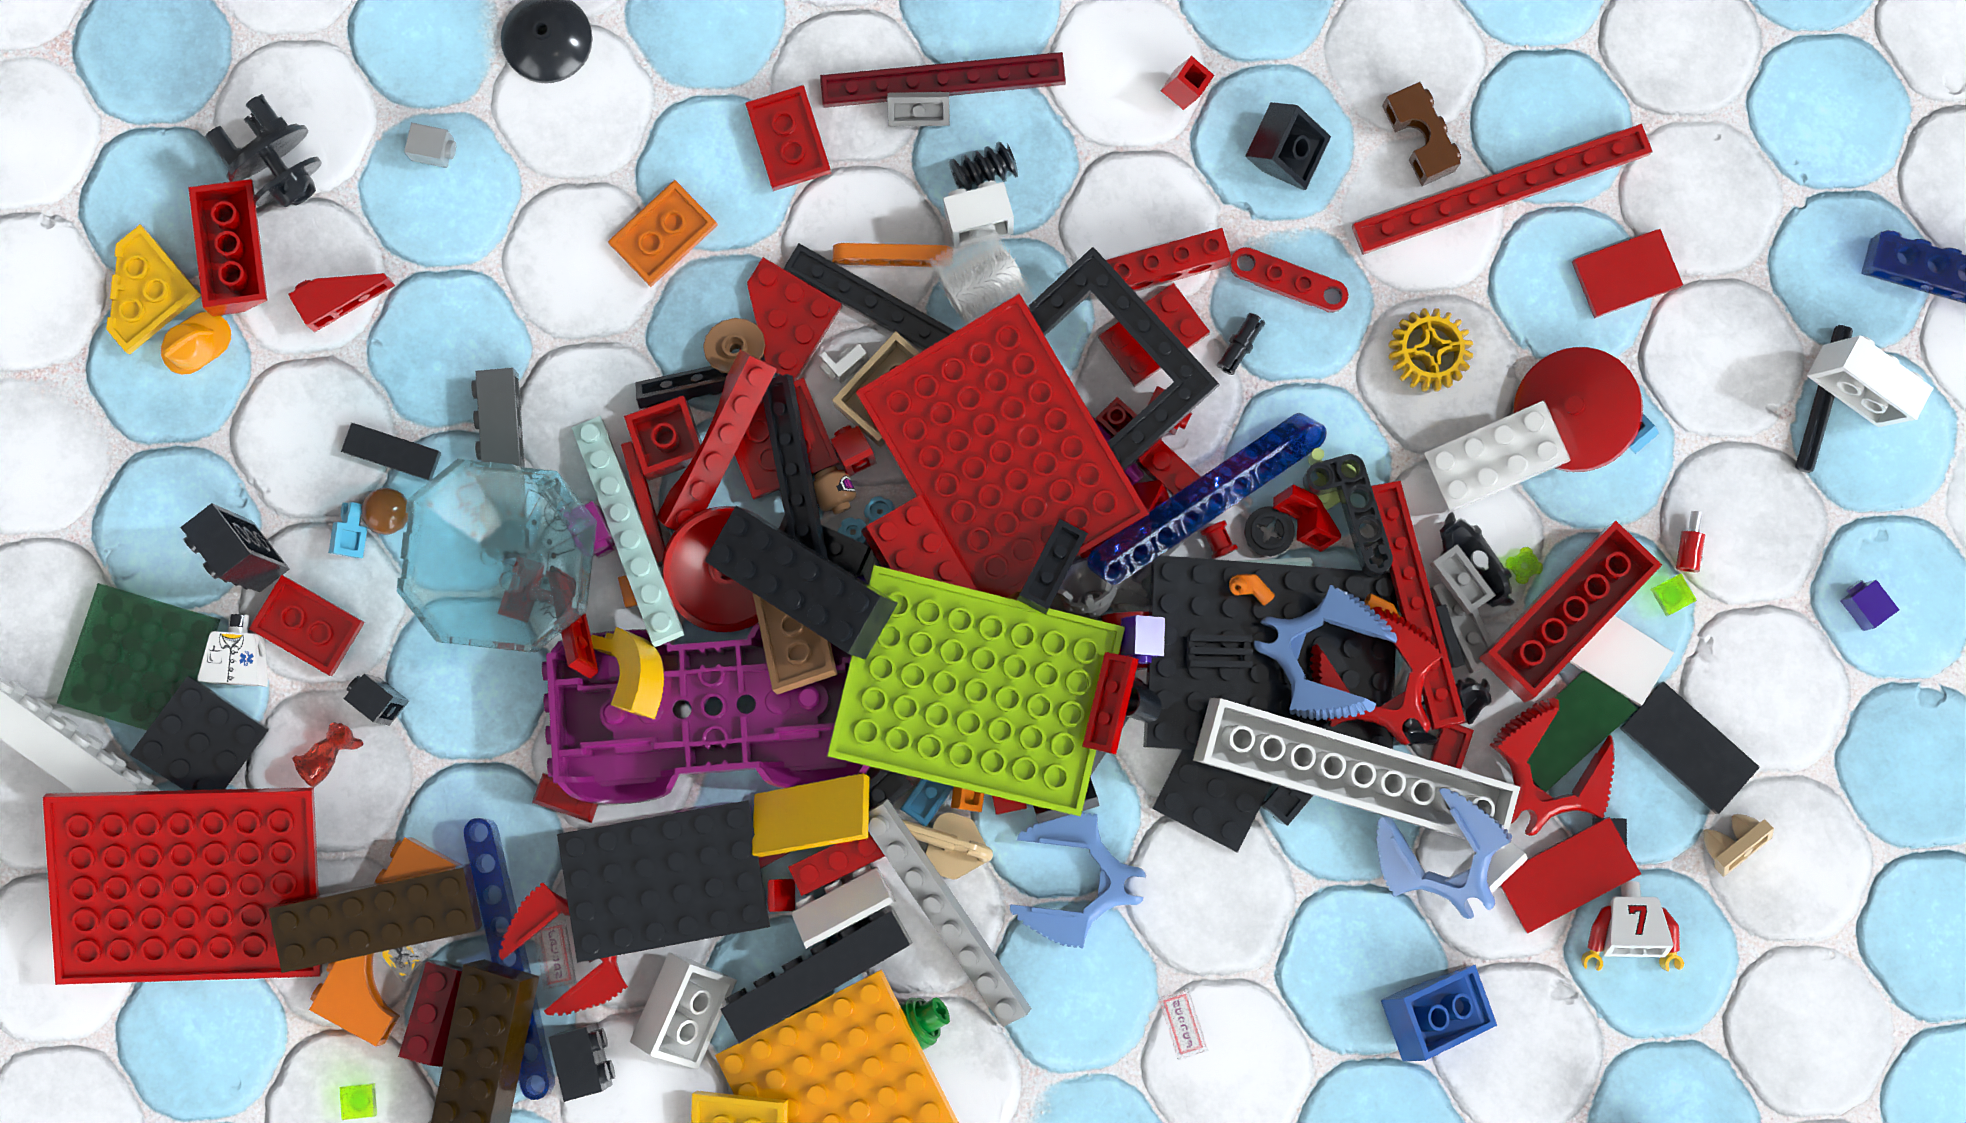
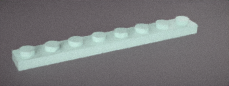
[571,416,685,647]

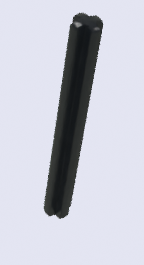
[1795,325,1853,473]

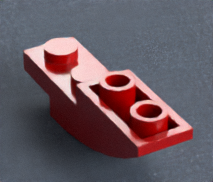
[1095,397,1207,507]

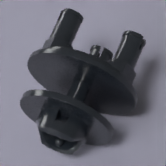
[205,94,322,207]

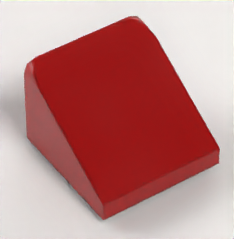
[768,879,795,912]

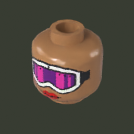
[813,466,857,515]

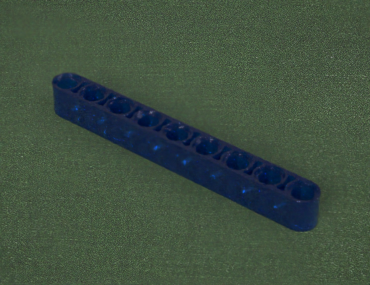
[1087,413,1327,585]
[464,818,555,1100]

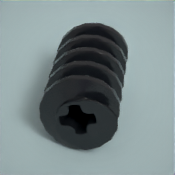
[949,142,1018,191]

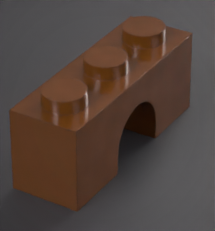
[1382,82,1461,186]

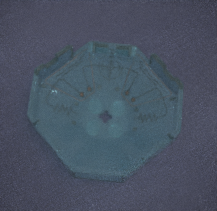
[396,459,597,652]

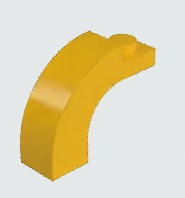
[591,627,664,719]

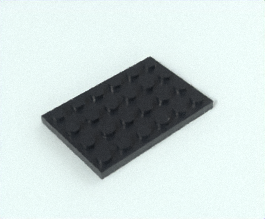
[557,800,770,963]

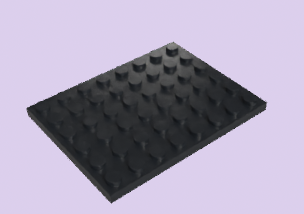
[1143,555,1397,751]

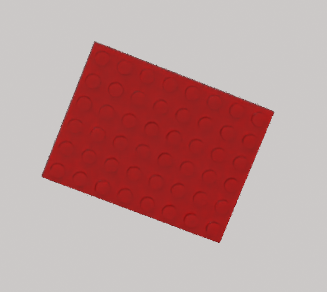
[855,293,1149,598]
[43,787,322,985]

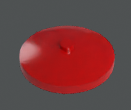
[1514,347,1643,472]
[662,506,762,632]

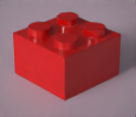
[624,396,702,481]

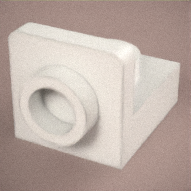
[819,344,869,384]

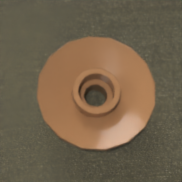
[703,318,765,373]

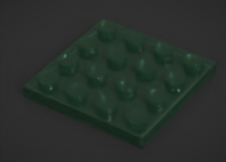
[57,583,221,730]

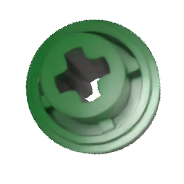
[899,997,950,1050]

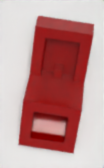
[1273,484,1341,552]

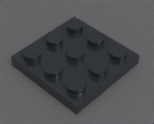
[129,675,269,790]
[1152,750,1272,853]

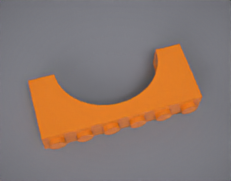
[309,837,478,1047]

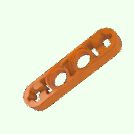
[832,243,953,267]

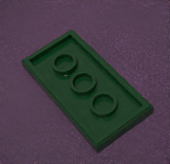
[1526,670,1637,792]

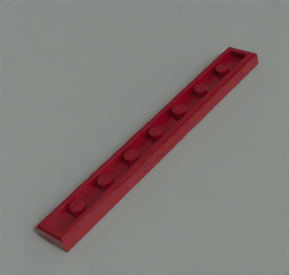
[820,52,1066,108]

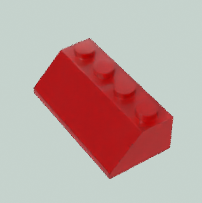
[188,179,268,316]

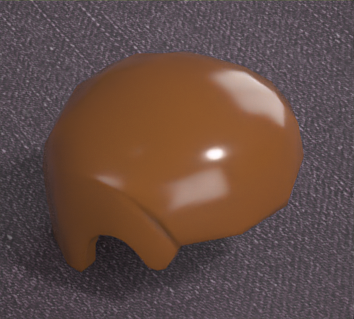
[361,488,410,535]

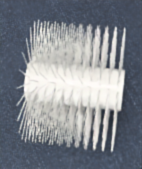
[930,225,1035,325]

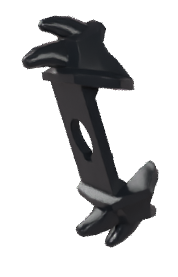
[1439,512,1515,608]
[1402,677,1492,746]

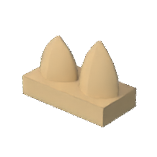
[1703,814,1774,877]

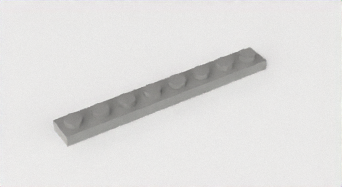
[868,799,1032,1027]

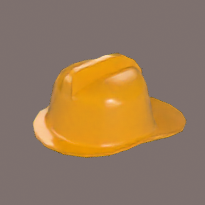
[161,312,231,375]

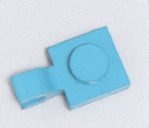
[328,502,368,558]

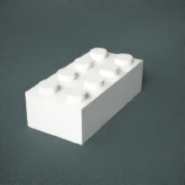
[1425,401,1571,511]

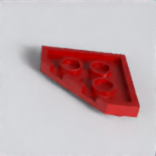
[747,257,842,381]

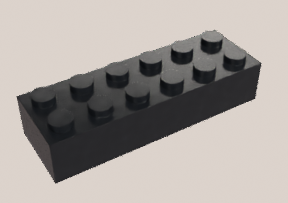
[704,506,898,660]
[720,907,913,1044]

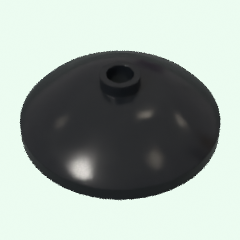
[501,0,593,83]

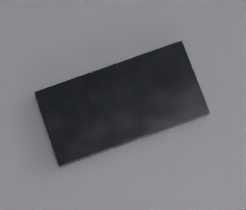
[1620,681,1760,814]

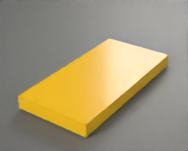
[752,773,870,857]

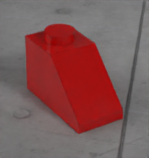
[830,425,877,477]

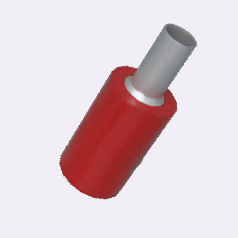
[1676,511,1706,573]

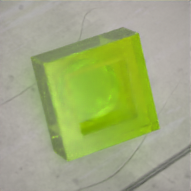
[1651,573,1697,616]
[339,1083,377,1120]

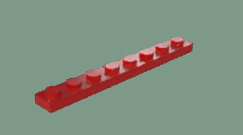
[1371,480,1465,730]

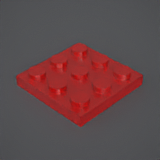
[734,377,840,500]

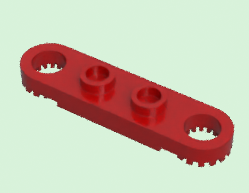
[1229,247,1349,313]

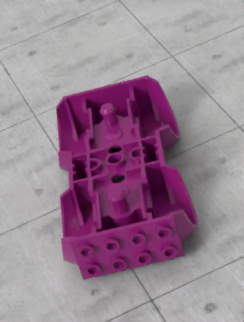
[542,623,870,804]

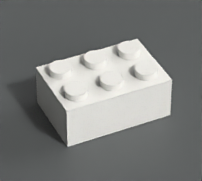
[1807,335,1933,427]

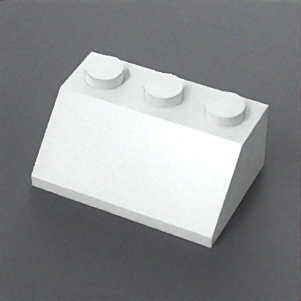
[791,865,896,949]
[630,952,737,1070]

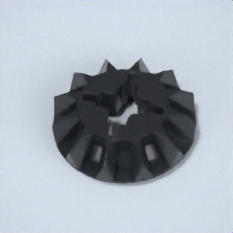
[1244,506,1295,557]

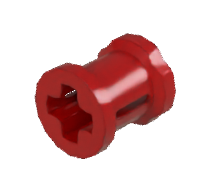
[1200,520,1238,559]

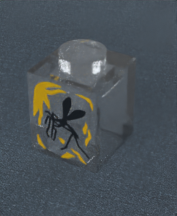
[376,943,433,982]

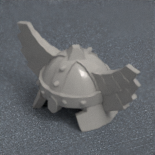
[1050,557,1150,620]

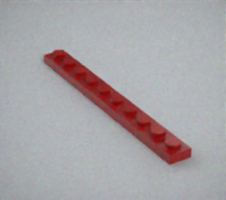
[1352,124,1653,255]

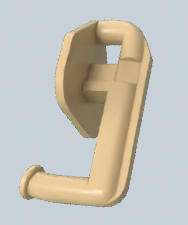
[902,813,993,880]

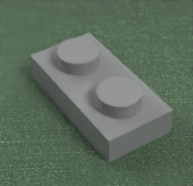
[887,92,950,126]
[1430,544,1496,615]

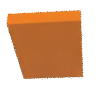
[608,180,718,287]

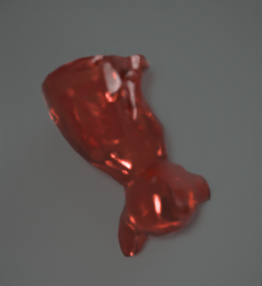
[292,722,364,788]

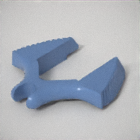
[1254,585,1397,720]
[1376,788,1512,919]
[1010,813,1146,949]

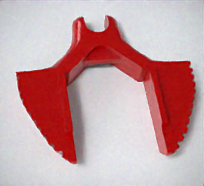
[1310,606,1444,745]
[1489,698,1615,836]
[499,882,628,1016]

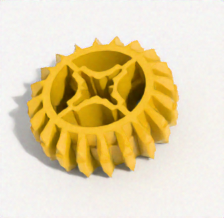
[1388,308,1473,392]

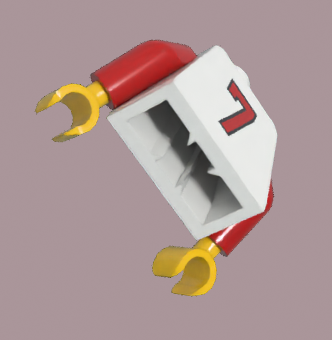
[1581,881,1684,972]

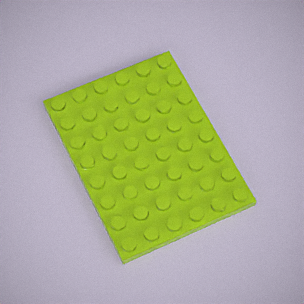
[827,565,1125,817]

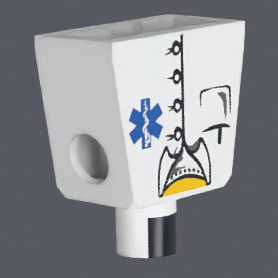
[198,614,268,687]

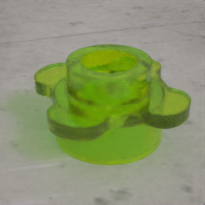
[1505,547,1543,584]

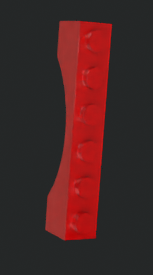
[657,349,777,531]

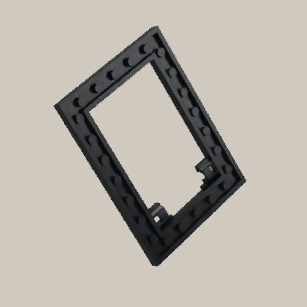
[1028,247,1220,472]

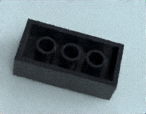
[180,503,290,592]

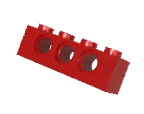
[1106,228,1231,292]

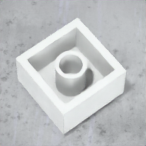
[943,181,1014,249]

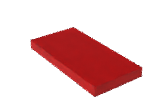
[1500,817,1641,934]

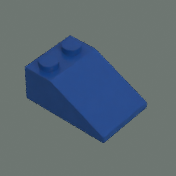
[1381,965,1497,1062]

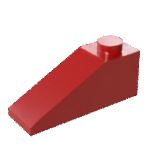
[288,273,395,332]

